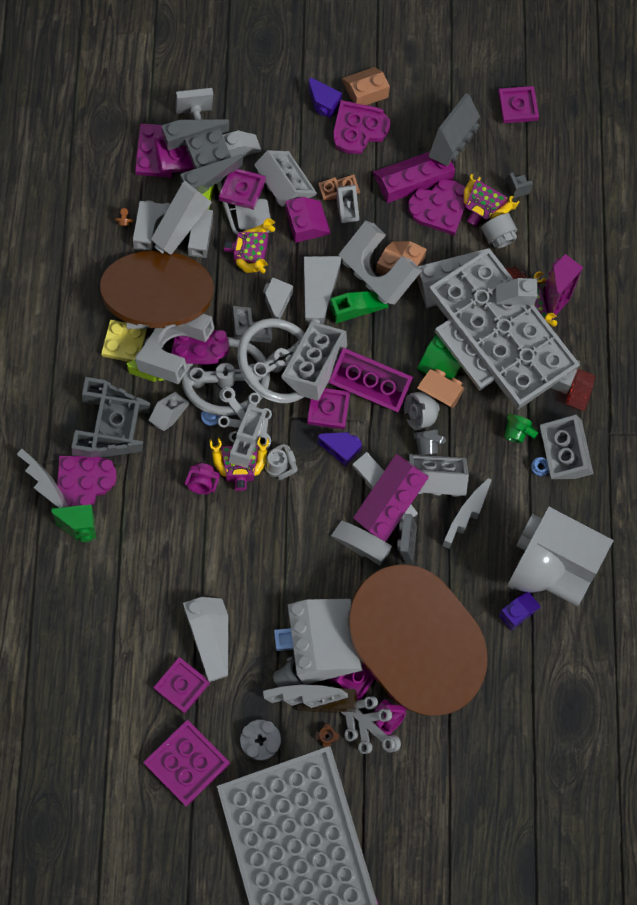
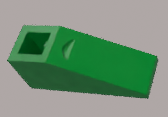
[330,291,388,324]

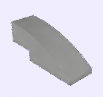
[229,405,267,468]
[331,521,392,566]

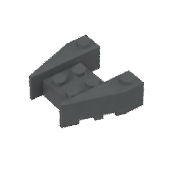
[161,119,243,194]
[72,377,150,457]

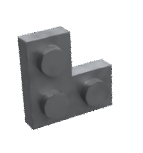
[231,306,272,343]

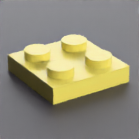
[101,320,147,362]

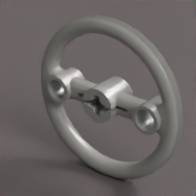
[237,318,305,403]
[182,337,270,416]

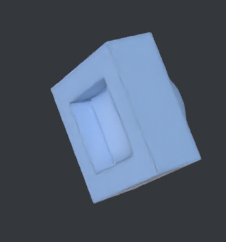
[274,628,294,651]

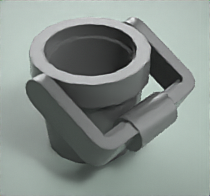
[413,430,446,455]
[273,657,304,687]

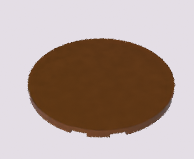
[100,251,214,328]

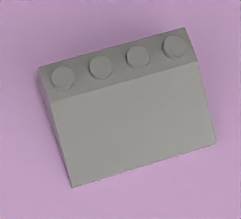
[288,599,362,685]

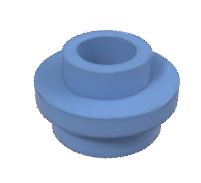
[531,457,549,476]

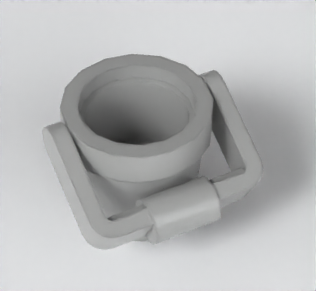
[264,444,298,480]

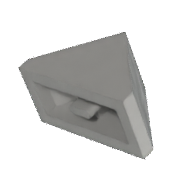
[336,185,359,223]

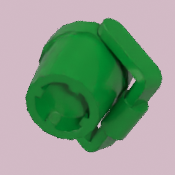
[504,413,538,444]

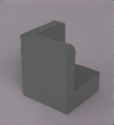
[507,173,533,198]

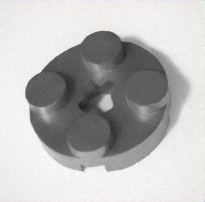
[240,720,281,761]

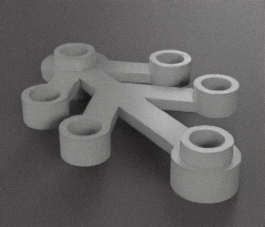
[217,387,272,449]
[341,696,401,754]

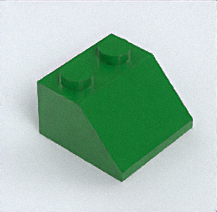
[417,334,462,380]
[52,504,96,542]

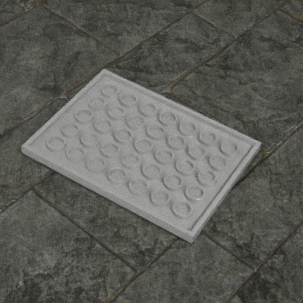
[217,746,378,905]

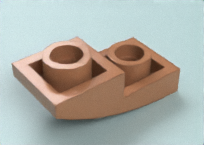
[319,174,360,200]

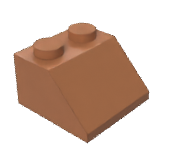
[342,67,390,105]
[418,368,465,408]

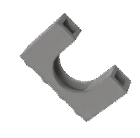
[133,200,213,258]
[339,221,422,305]
[135,314,214,384]

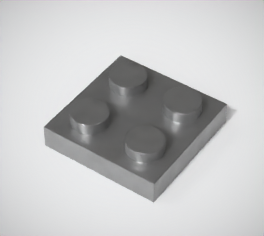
[397,514,417,563]

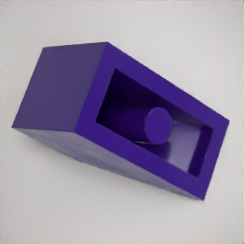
[308,77,342,118]
[317,432,362,467]
[499,592,541,631]

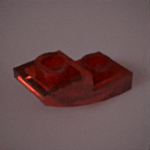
[566,368,596,411]

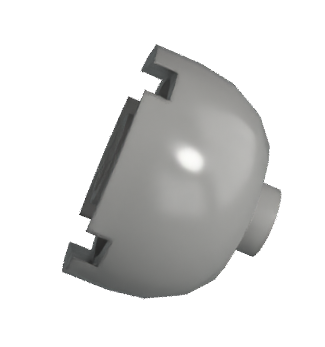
[404,392,439,430]

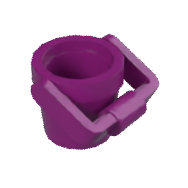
[184,463,220,494]
[373,699,406,735]

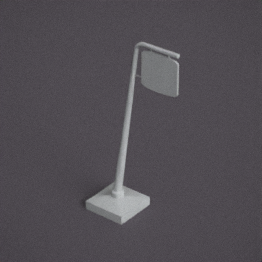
[175,88,270,235]

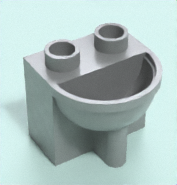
[507,507,614,607]

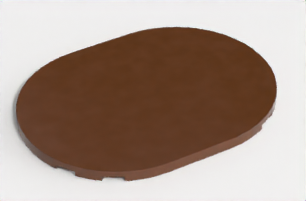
[348,565,487,716]

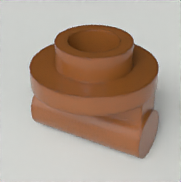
[115,208,133,226]

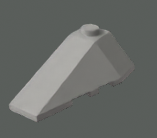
[183,597,228,682]

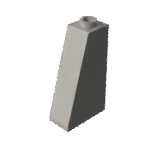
[151,181,212,255]
[304,256,341,325]

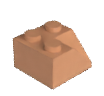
[376,241,427,288]

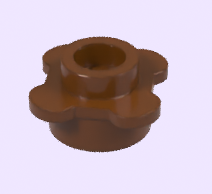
[315,724,339,748]

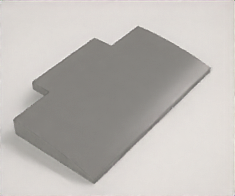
[428,248,580,410]

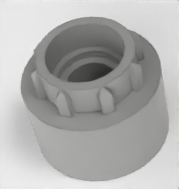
[481,213,517,249]

